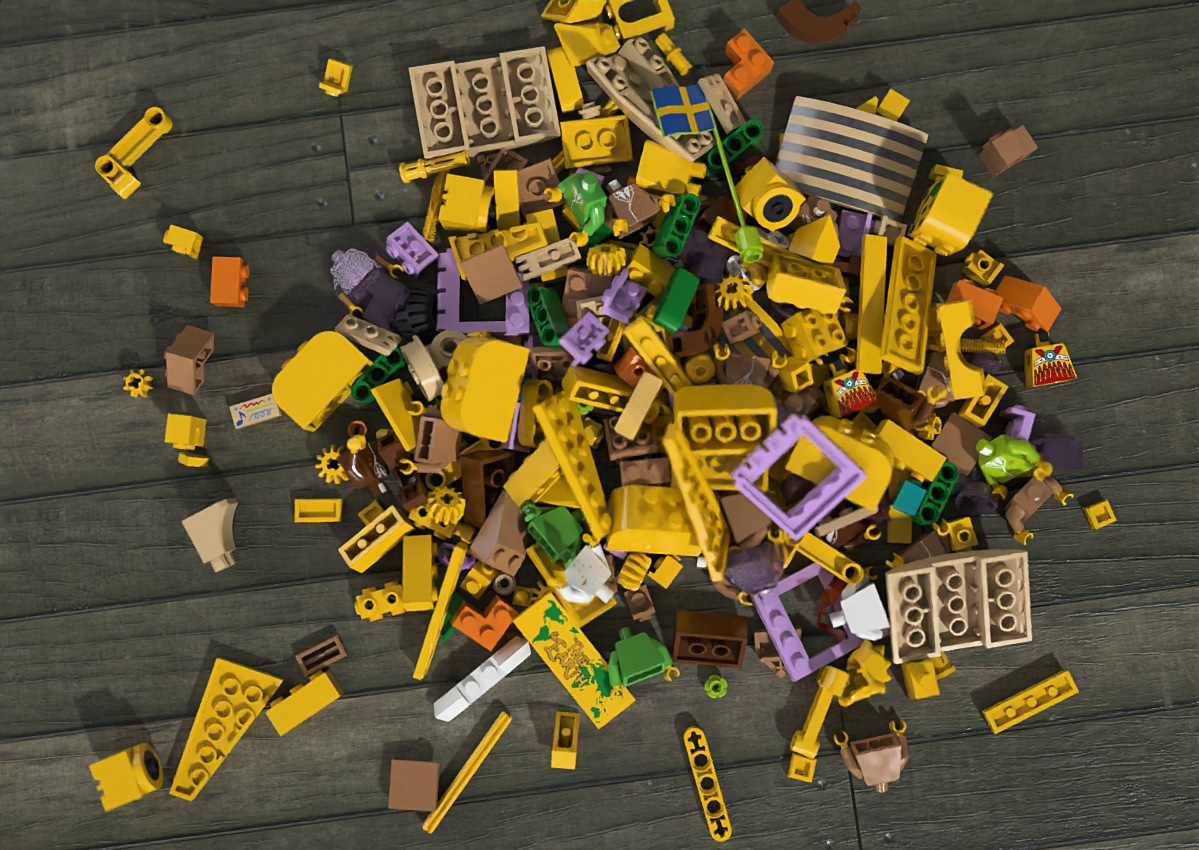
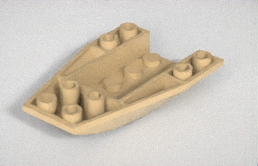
[586,35,717,162]

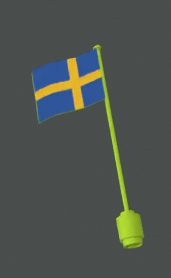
[650,81,763,263]

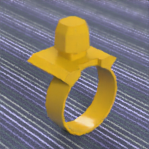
[622,305,662,349]

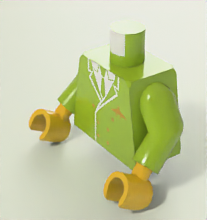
[976,435,1052,502]

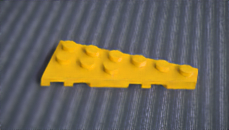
[663,423,731,581]
[169,657,285,801]

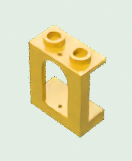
[605,0,675,45]

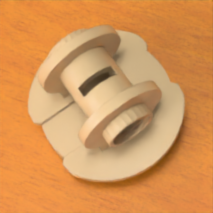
[400,330,467,402]

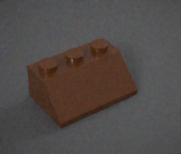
[461,450,516,528]
[672,610,748,668]

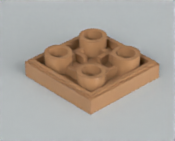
[460,243,523,304]
[531,347,582,387]
[930,412,992,476]
[603,416,658,460]
[388,759,440,812]

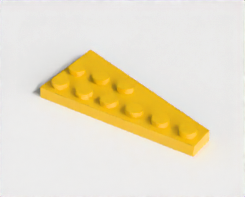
[532,390,612,539]

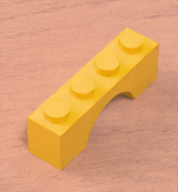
[936,299,987,399]

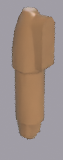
[569,165,612,176]

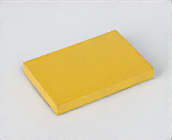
[559,115,633,169]

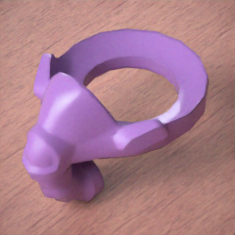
[438,543,476,571]

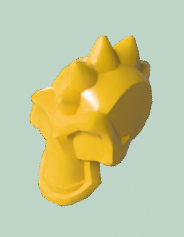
[838,639,893,707]

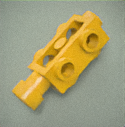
[408,502,478,544]
[355,580,406,622]

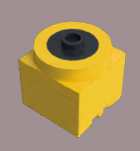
[735,157,806,232]
[438,174,497,234]
[89,742,163,811]

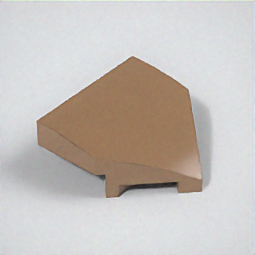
[477,148,531,187]
[753,626,802,678]

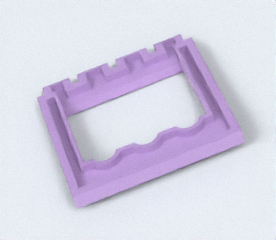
[436,248,530,336]
[730,413,867,541]
[750,562,865,681]

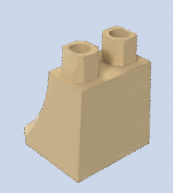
[182,498,238,572]

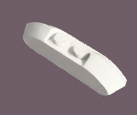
[434,636,531,722]

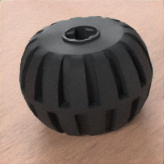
[396,289,445,346]

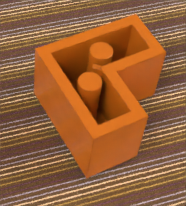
[723,28,775,100]
[996,276,1061,332]
[946,279,1003,331]
[450,594,519,651]

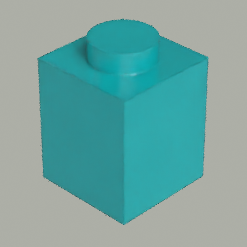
[888,478,926,516]

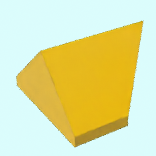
[788,214,840,266]

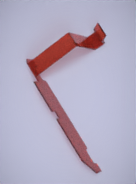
[734,153,776,225]
[862,483,891,535]
[816,568,854,642]

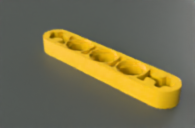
[683,726,731,842]

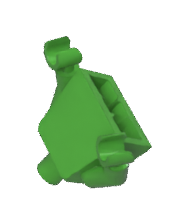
[520,503,586,568]

